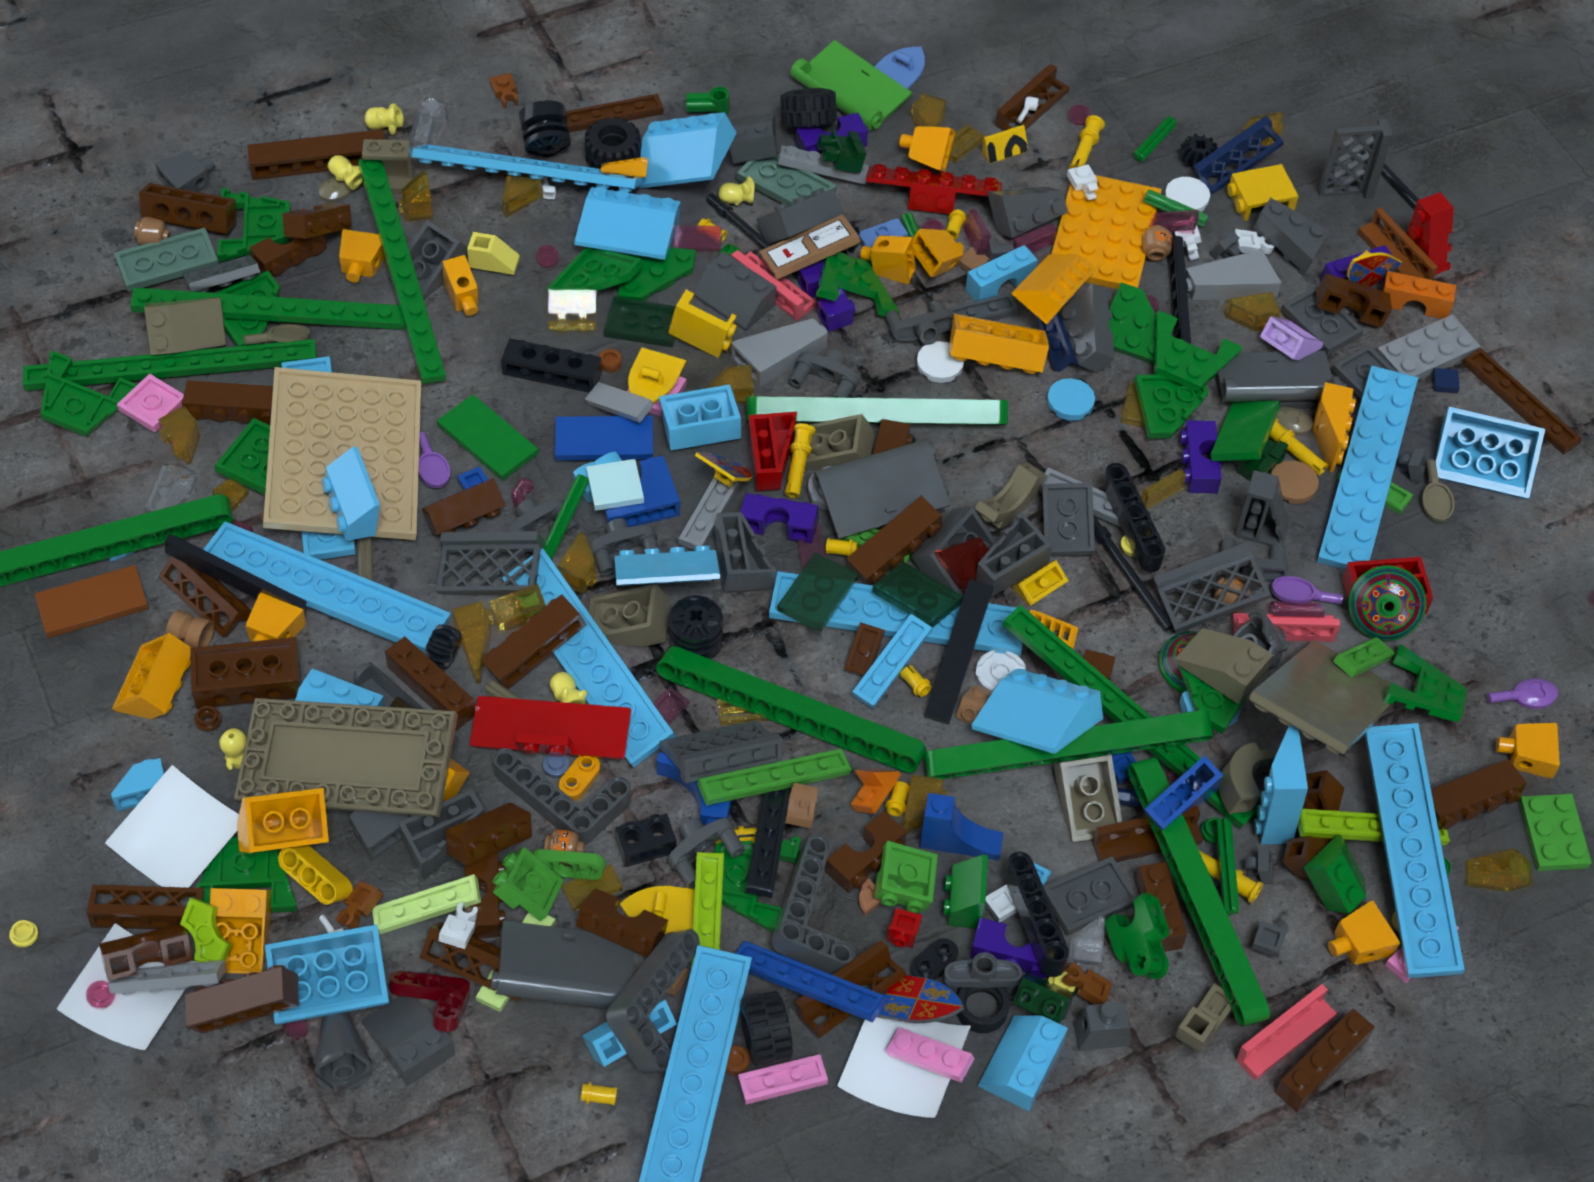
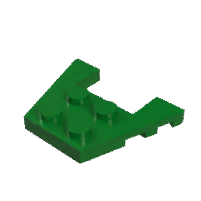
[217,188,291,262]
[816,252,900,317]
[1154,310,1243,392]
[41,350,138,437]
[1384,644,1468,722]
[194,837,297,913]
[714,837,801,933]

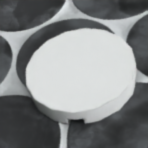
[1164,177,1210,212]
[916,341,964,383]
[975,650,1026,693]

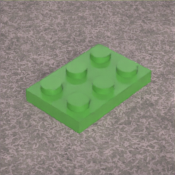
[1518,794,1592,871]

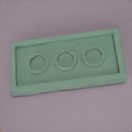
[737,154,837,206]
[114,228,219,292]

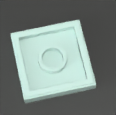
[586,459,644,511]

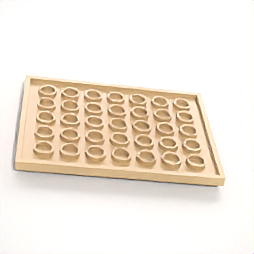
[263,367,421,540]

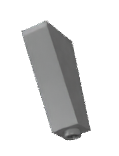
[1186,249,1281,300]
[731,318,828,387]

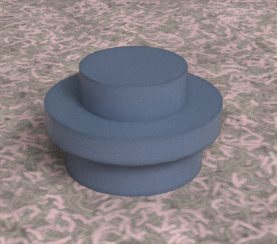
[543,754,570,778]

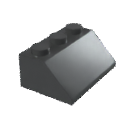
[693,251,777,331]
[911,507,997,593]

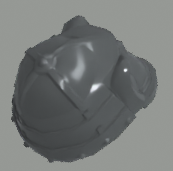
[1234,609,1289,670]

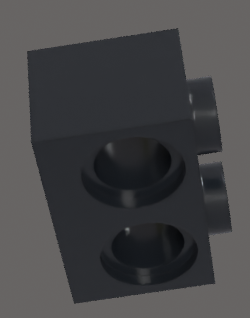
[615,813,677,867]

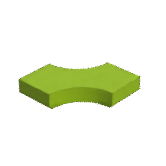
[180,898,232,962]

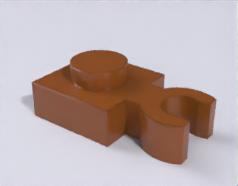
[489,73,518,109]
[336,881,384,929]
[1062,962,1112,1005]

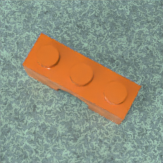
[1381,271,1457,319]

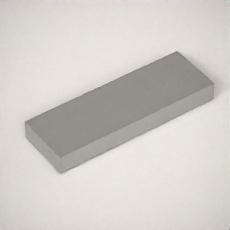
[585,382,654,423]

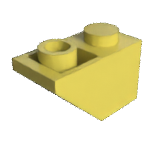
[467,232,520,275]

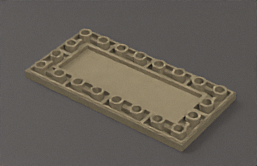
[1249,640,1396,754]
[234,698,458,818]

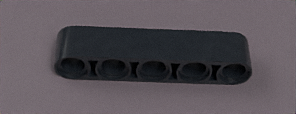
[1103,463,1166,572]
[1005,852,1069,977]

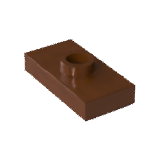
[844,622,885,677]

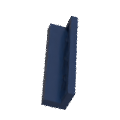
[1194,116,1284,195]
[1035,303,1085,372]

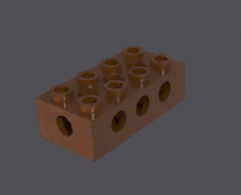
[190,637,301,709]

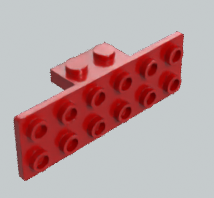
[866,164,1002,214]
[470,696,632,759]

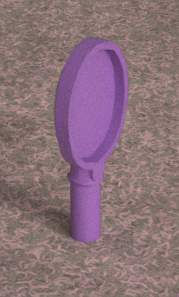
[418,432,450,488]
[1271,576,1343,604]
[1487,678,1558,709]

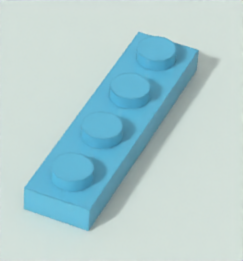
[852,614,932,709]

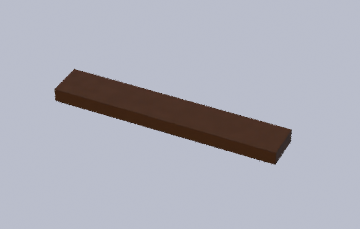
[566,93,664,133]
[1462,348,1582,455]

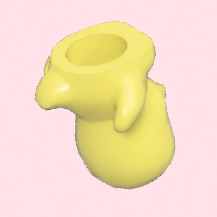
[365,103,404,135]
[328,155,363,190]
[719,176,755,206]
[549,672,587,704]
[219,728,246,770]

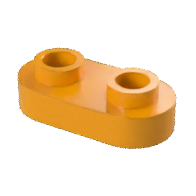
[559,756,600,801]

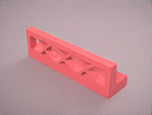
[731,250,817,321]
[1231,613,1340,642]
[1236,984,1337,1081]

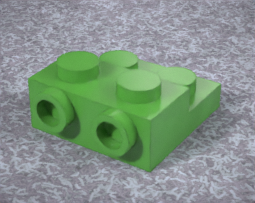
[874,841,938,913]
[492,846,564,921]

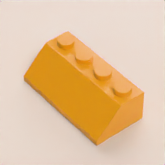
[1011,254,1096,325]
[949,314,1049,374]

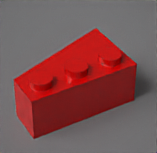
[1407,192,1454,275]
[748,412,797,491]
[1342,557,1433,615]

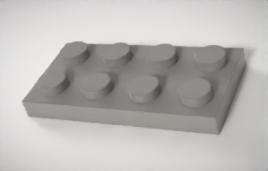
[1376,314,1481,379]

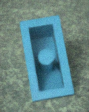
[111,758,165,811]

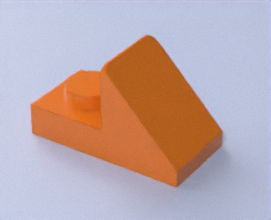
[850,769,901,814]

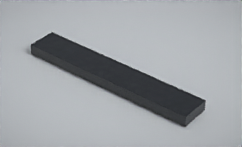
[1168,236,1191,344]
[165,534,307,615]
[924,579,994,725]
[745,787,791,898]

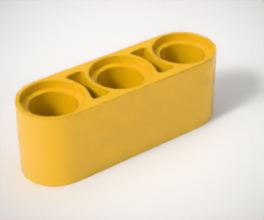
[278,845,353,904]

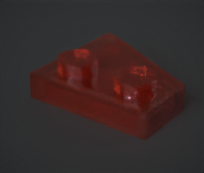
[934,537,989,589]

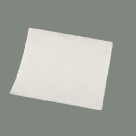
[105,765,239,887]
[57,923,199,1050]
[838,1017,971,1118]

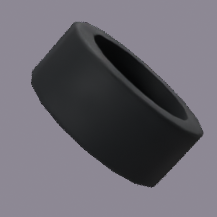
[957,987,1010,1033]

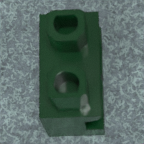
[817,129,867,173]
[1231,439,1288,481]
[1013,972,1075,1023]

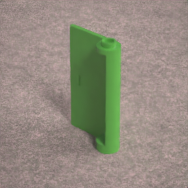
[790,40,912,131]

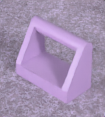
[1260,316,1323,360]

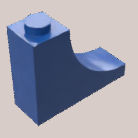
[606,456,680,527]
[657,752,732,826]
[1144,755,1223,831]
[920,793,1004,861]

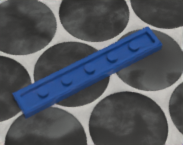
[735,941,887,1023]

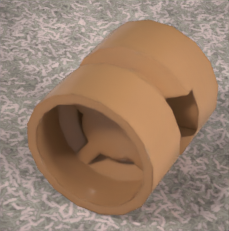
[165,610,214,648]

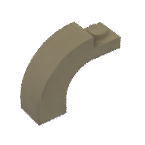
[975,463,1048,529]
[1219,742,1279,814]
[1176,983,1232,1053]

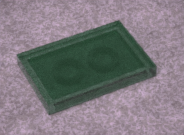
[604,297,676,348]
[777,552,859,632]
[872,561,964,628]

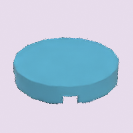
[1047,378,1095,421]

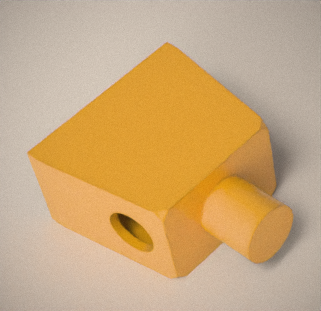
[899,126,956,172]
[339,229,385,283]
[912,229,964,277]
[860,235,916,285]
[442,255,479,316]
[246,592,306,641]
[1496,723,1560,779]
[1328,900,1400,965]

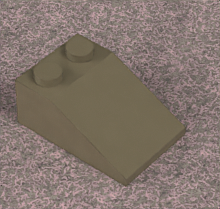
[144,297,227,355]
[805,414,875,471]
[588,584,671,647]
[1174,628,1273,704]
[1053,755,1123,842]

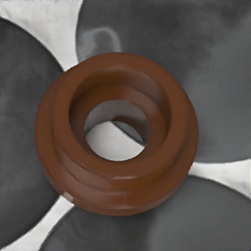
[194,706,221,731]

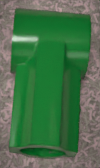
[686,87,730,115]

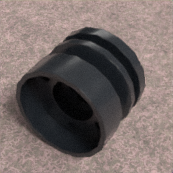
[519,100,571,156]
[669,595,723,659]

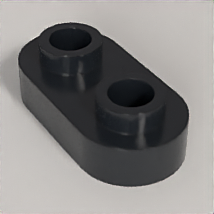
[911,939,958,981]

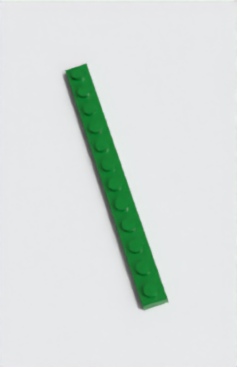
[358,159,446,384]
[131,287,406,330]
[23,339,317,391]
[1002,605,1258,829]

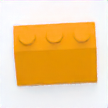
[112,633,191,719]
[237,788,329,853]

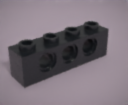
[501,338,602,393]

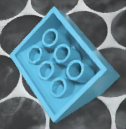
[638,112,737,189]
[574,187,681,260]
[1435,407,1545,499]
[614,546,720,587]
[971,669,1103,754]
[1254,725,1308,845]
[265,925,389,1025]

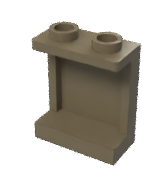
[362,139,415,195]

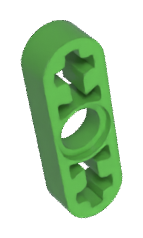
[532,849,606,880]

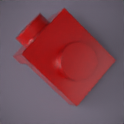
[887,908,922,948]

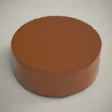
[598,349,622,373]
[726,1045,750,1076]

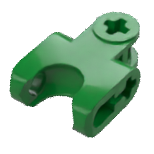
[1105,892,1169,980]

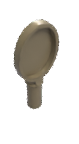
[318,176,354,202]
[243,324,310,345]
[1277,406,1313,435]
[1422,459,1455,522]

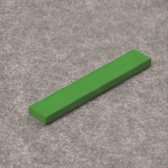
[697,748,852,806]

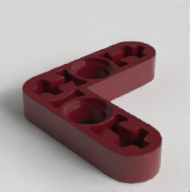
[389,971,470,1032]

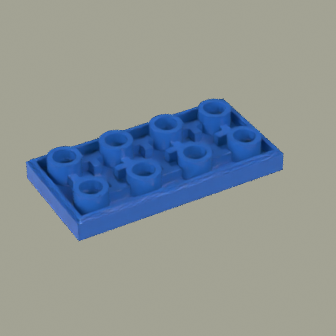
[555,415,653,461]

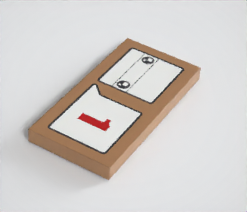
[759,214,861,280]

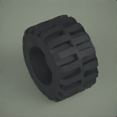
[780,88,837,127]
[584,117,641,169]
[740,990,793,1067]

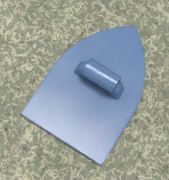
[875,47,925,89]

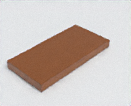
[34,565,149,638]

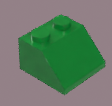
[1303,835,1366,914]
[943,855,988,929]

